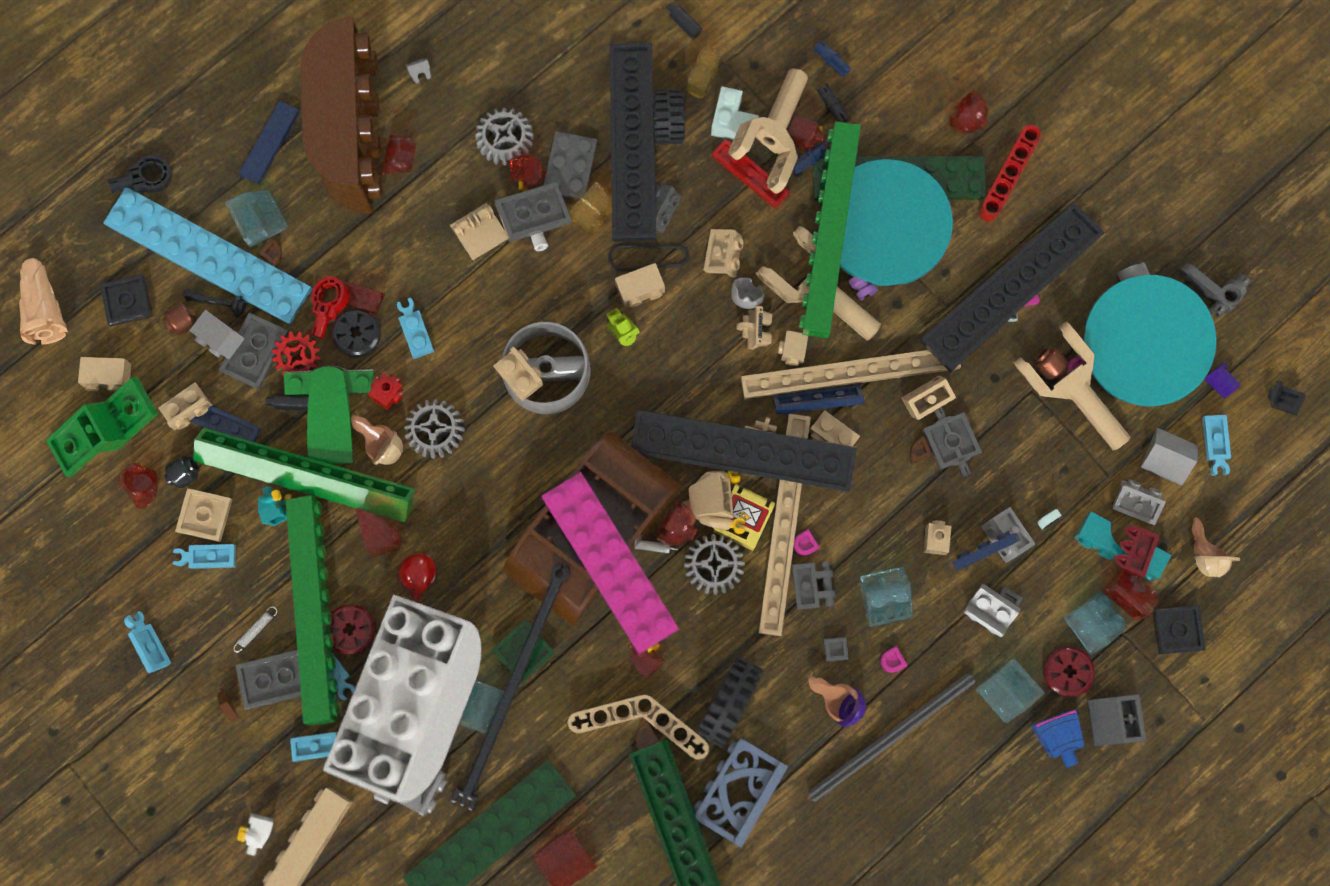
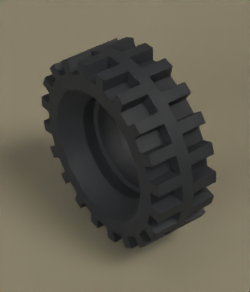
[696,655,764,748]

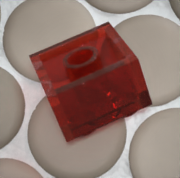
[355,507,402,557]
[1102,570,1159,621]
[532,829,597,886]

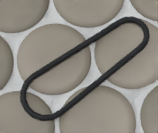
[608,244,689,271]

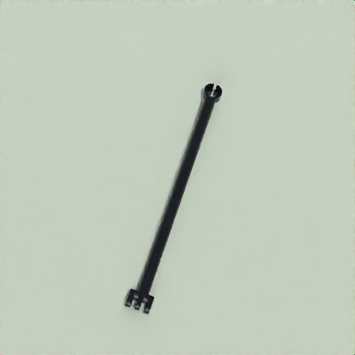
[451,563,570,812]

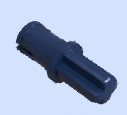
[814,40,851,77]
[793,140,830,174]

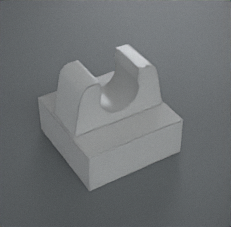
[406,58,431,83]

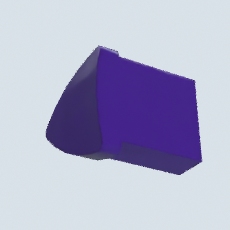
[1205,361,1241,399]

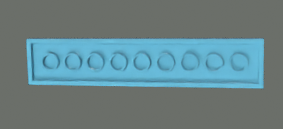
[103,188,312,325]

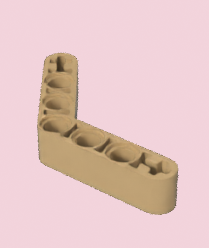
[568,695,709,759]

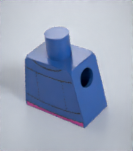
[1031,710,1084,767]

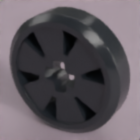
[332,309,381,357]

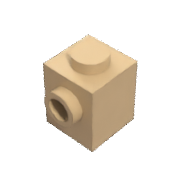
[778,331,808,366]
[923,521,951,555]

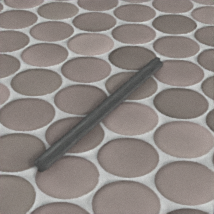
[808,673,976,802]

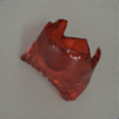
[382,134,416,175]
[117,463,158,509]

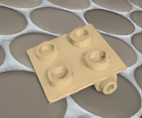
[450,203,508,260]

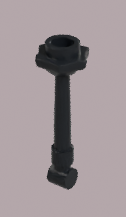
[183,289,246,317]

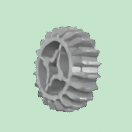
[475,107,534,165]
[404,399,465,459]
[684,534,745,595]

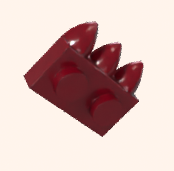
[1114,526,1160,578]

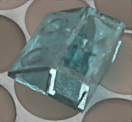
[225,190,289,247]
[859,567,913,627]
[1063,591,1128,655]
[975,658,1045,724]
[459,680,504,734]

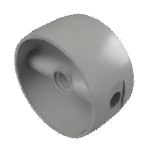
[502,322,590,414]

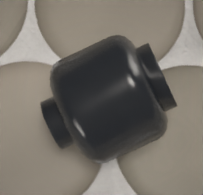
[164,455,200,488]

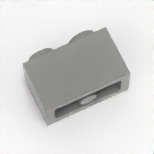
[189,310,245,359]

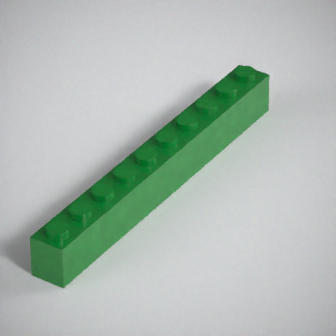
[799,121,861,339]
[193,428,415,522]
[286,496,340,726]

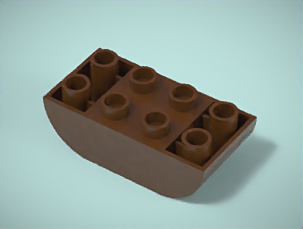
[301,16,383,214]
[502,432,683,627]

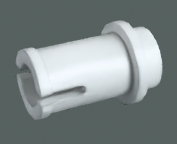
[531,232,548,251]

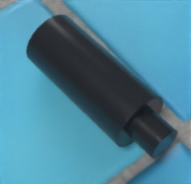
[666,2,703,40]
[266,393,309,411]

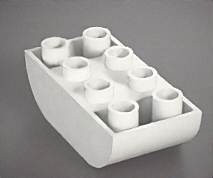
[323,595,481,802]

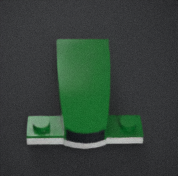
[284,366,374,464]

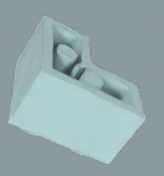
[711,87,759,145]

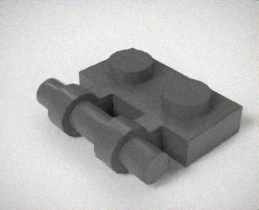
[792,562,836,610]

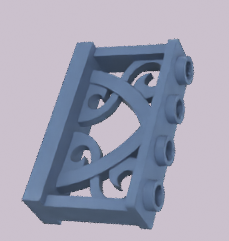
[693,738,788,847]

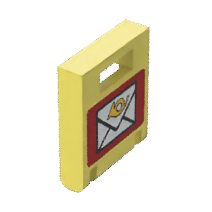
[713,484,776,551]

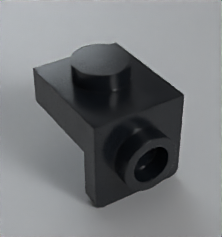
[1268,381,1306,416]

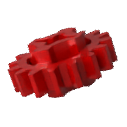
[271,330,320,375]

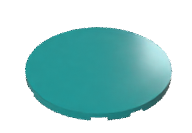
[840,159,953,286]
[1083,275,1216,406]

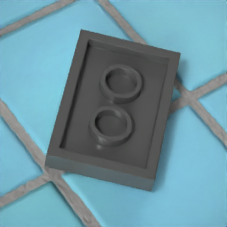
[544,131,597,202]
[495,182,571,242]
[219,313,289,390]
[235,650,301,710]

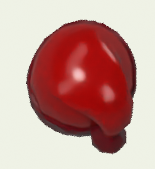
[397,553,437,600]

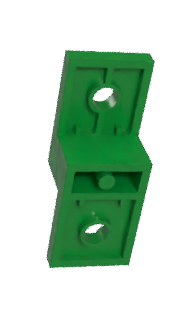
[46,377,158,477]

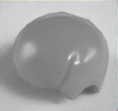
[731,278,765,309]

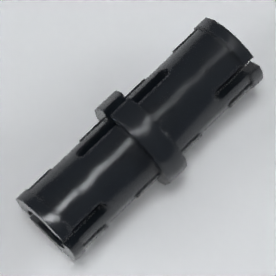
[816,83,850,123]

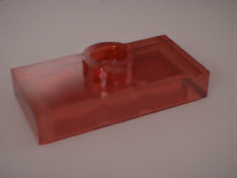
[340,281,385,315]

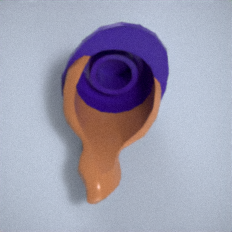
[808,676,866,727]

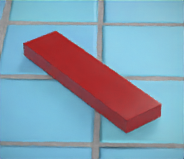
[711,138,790,210]

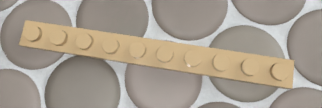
[741,350,961,399]
[759,414,811,636]

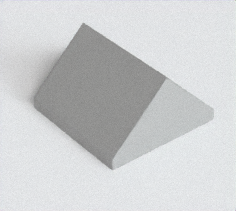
[1140,428,1198,486]

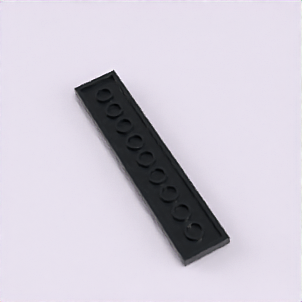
[609,43,656,242]
[920,203,1105,373]
[631,409,857,492]

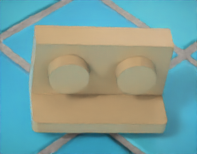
[704,229,743,277]
[493,346,543,401]
[158,382,212,430]
[809,410,860,446]

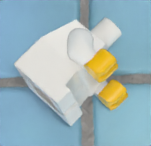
[237,813,273,855]

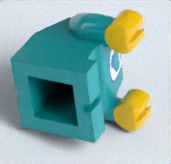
[258,486,293,527]

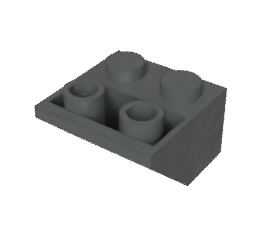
[1087,694,1147,746]

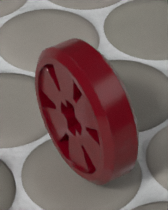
[330,604,376,655]
[1043,646,1095,697]

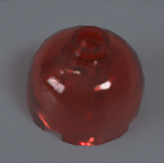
[947,90,989,134]
[656,501,697,546]

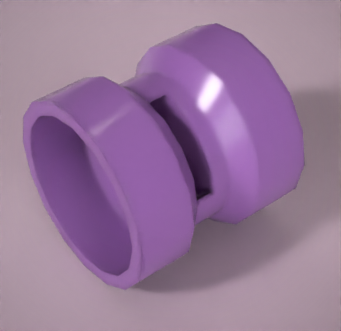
[849,277,878,301]

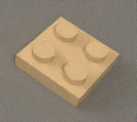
[175,488,232,542]

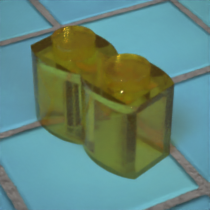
[688,47,720,99]
[569,182,612,234]

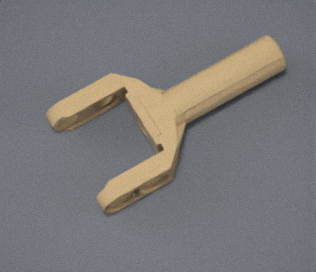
[728,69,808,194]
[756,226,881,341]
[1013,321,1131,450]

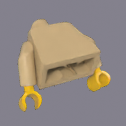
[681,470,745,534]

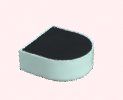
[1037,509,1062,530]

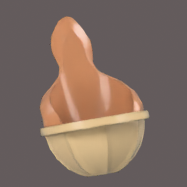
[351,415,403,465]
[1192,517,1240,577]

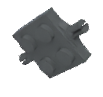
[923,407,982,477]

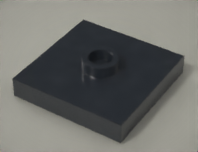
[100,274,153,327]
[1152,605,1206,655]

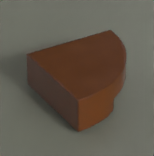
[259,237,282,268]
[910,436,933,465]
[217,689,238,721]
[636,721,659,750]

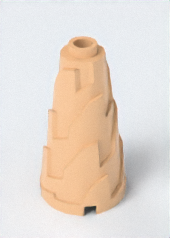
[19,258,68,345]

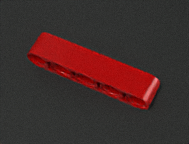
[979,125,1041,222]

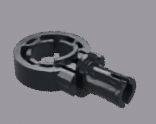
[108,155,172,193]

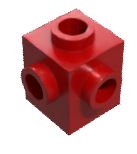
[368,373,404,411]

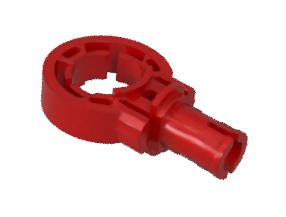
[310,276,349,339]

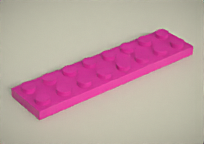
[542,472,679,654]

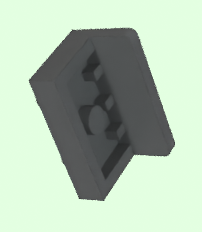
[655,182,681,233]

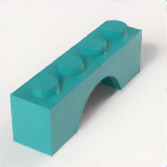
[1074,512,1171,582]

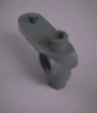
[1179,264,1250,318]

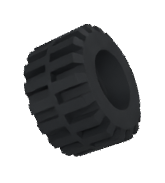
[653,89,685,145]

